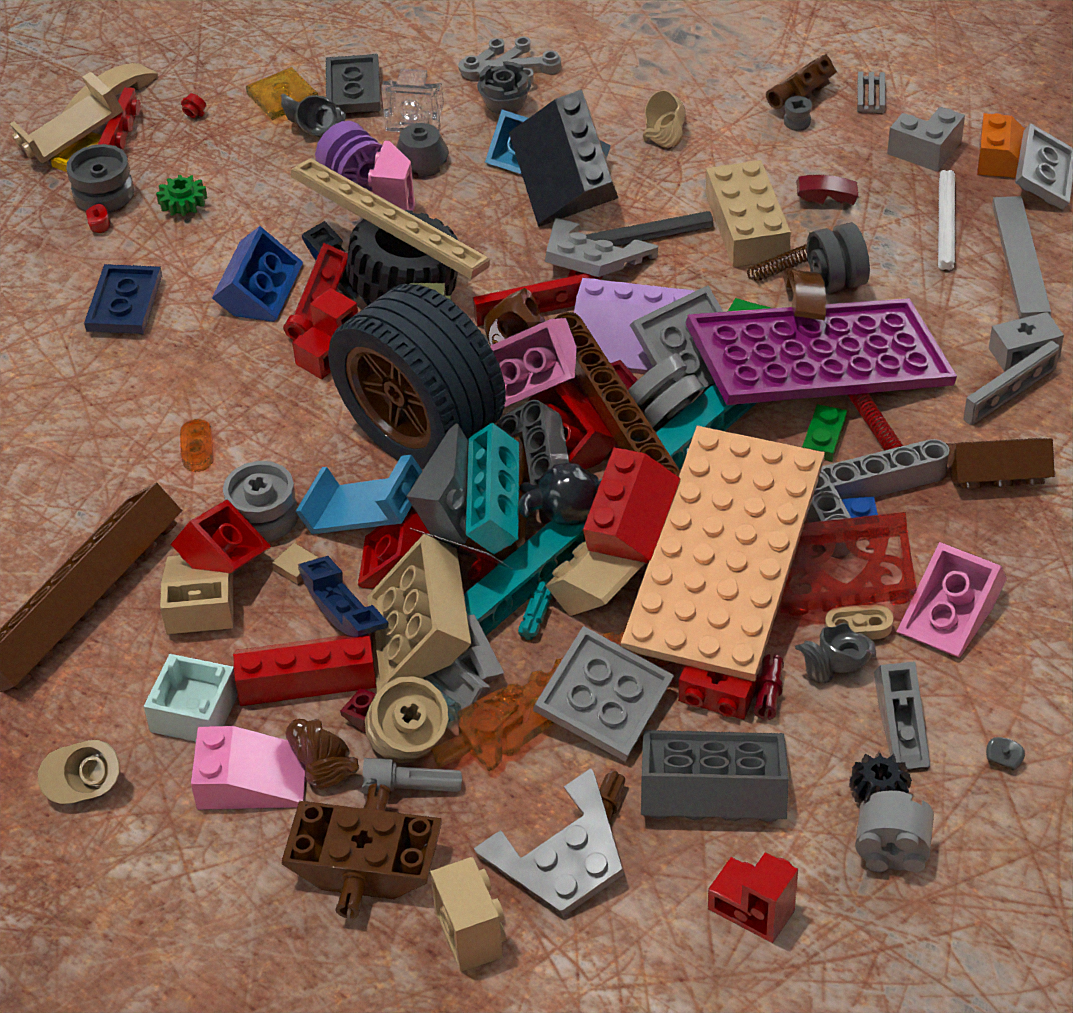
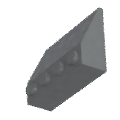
[641,730,788,822]

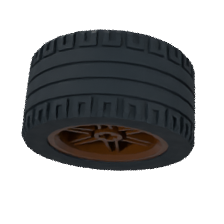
[328,284,506,469]

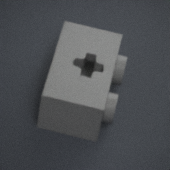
[989,312,1064,372]

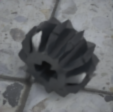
[849,751,912,803]

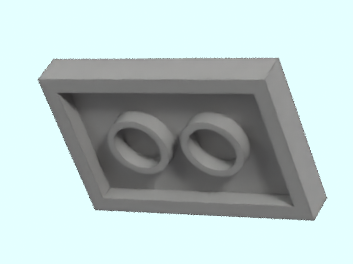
[1015,123,1073,210]

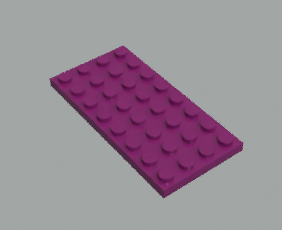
[686,298,957,405]

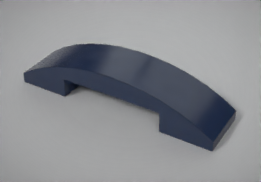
[298,556,389,637]

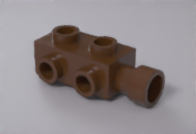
[766,54,837,109]

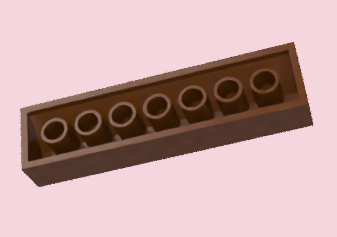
[0,482,183,692]

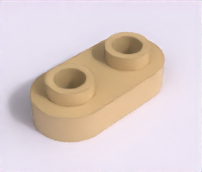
[825,604,893,640]

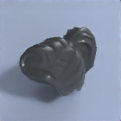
[281,94,346,137]
[795,623,877,683]

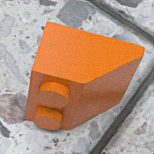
[977,113,1025,178]

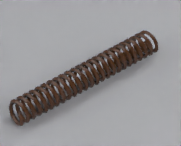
[747,244,808,282]

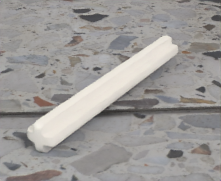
[938,170,955,271]

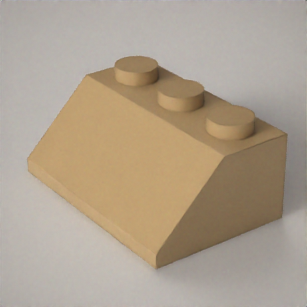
[546,541,645,616]

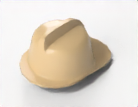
[38,740,120,804]

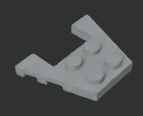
[545,218,659,277]
[474,768,625,917]

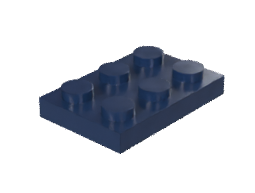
[84,264,162,334]

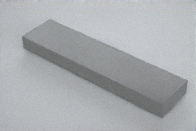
[963,340,1060,425]

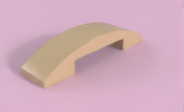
[62,63,158,113]

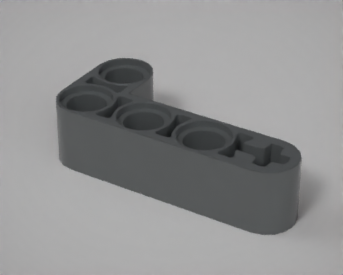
[497,400,569,485]

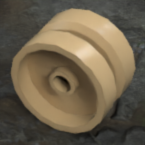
[365,676,449,763]

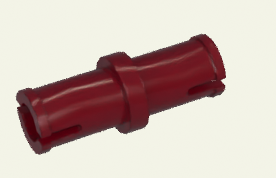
[754,654,784,720]

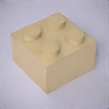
[430,857,506,972]

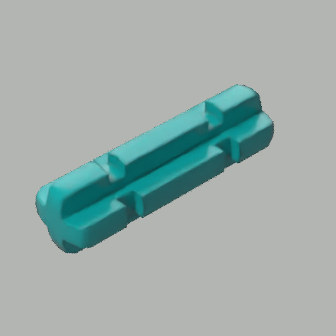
[518,581,553,640]

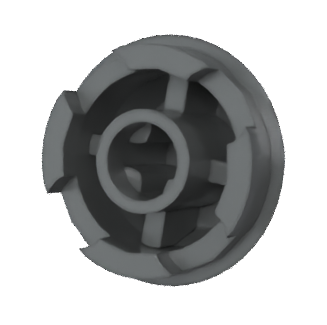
[477,61,531,114]
[396,123,449,177]

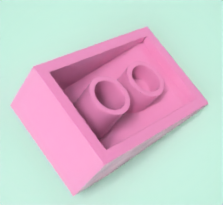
[897,542,1007,658]
[191,726,306,810]

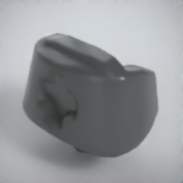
[986,737,1025,771]

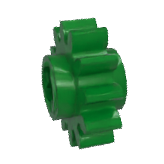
[156,175,208,216]

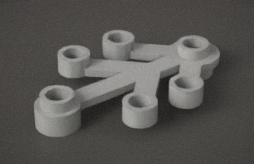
[458,36,561,83]

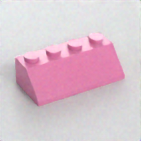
[490,318,577,408]

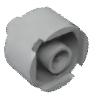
[855,791,934,872]

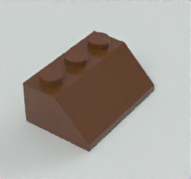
[946,438,1055,488]

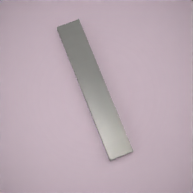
[992,196,1051,319]

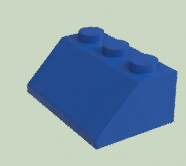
[212,226,303,322]

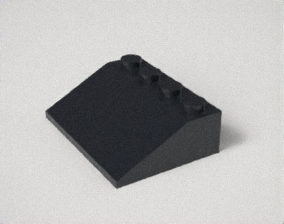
[509,89,619,227]

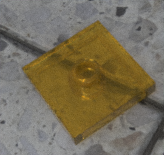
[246,67,318,120]

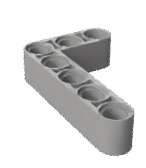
[806,439,950,558]

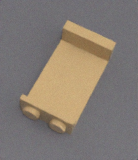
[10,72,123,164]

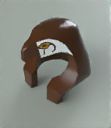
[484,288,545,346]

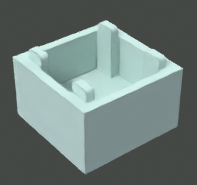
[143,654,238,742]

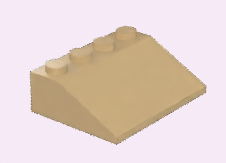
[367,534,471,693]

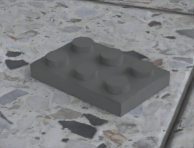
[326,54,381,114]

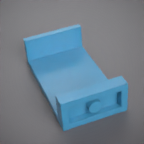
[295,455,422,534]

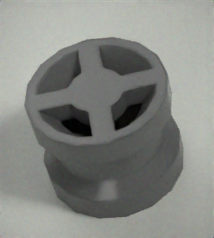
[784,96,812,130]

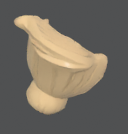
[643,90,686,149]

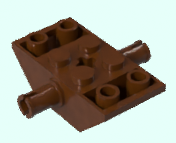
[282,784,442,919]

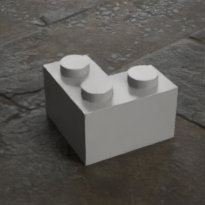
[887,107,965,172]

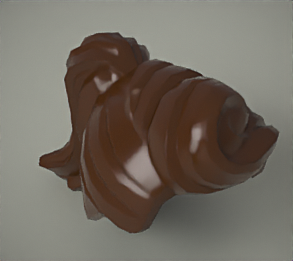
[285,719,359,790]

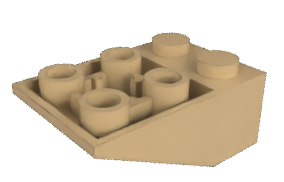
[160,555,233,634]

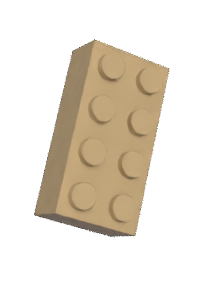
[706,160,791,267]

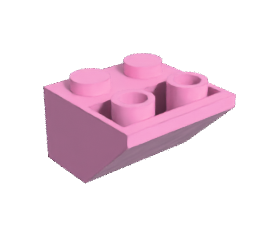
[368,141,415,211]

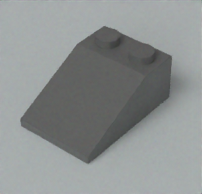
[407,423,469,544]

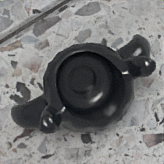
[518,463,601,525]

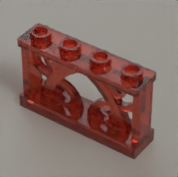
[780,512,917,616]

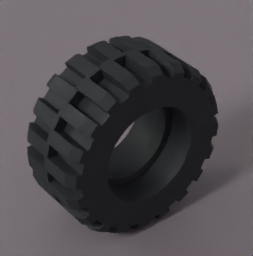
[346,210,459,303]

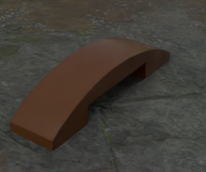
[783,269,826,321]

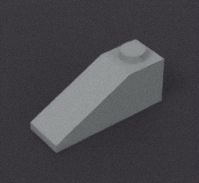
[874,662,930,769]

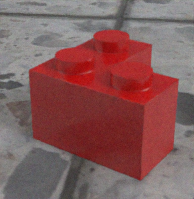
[292,288,358,380]
[708,852,798,943]

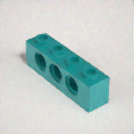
[466,423,519,554]

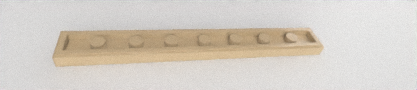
[291,158,490,279]

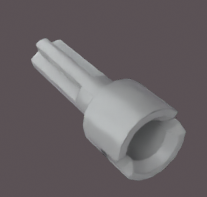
[362,758,462,794]

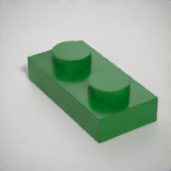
[802,404,847,462]

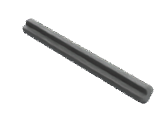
[585,211,713,246]

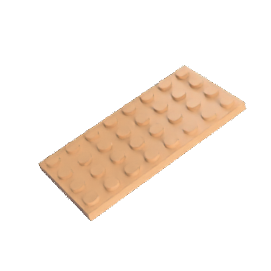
[621,426,824,681]

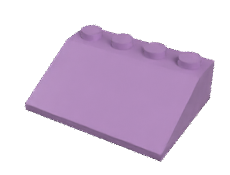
[574,278,695,374]

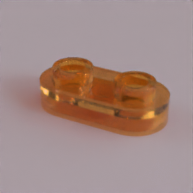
[180,419,214,472]

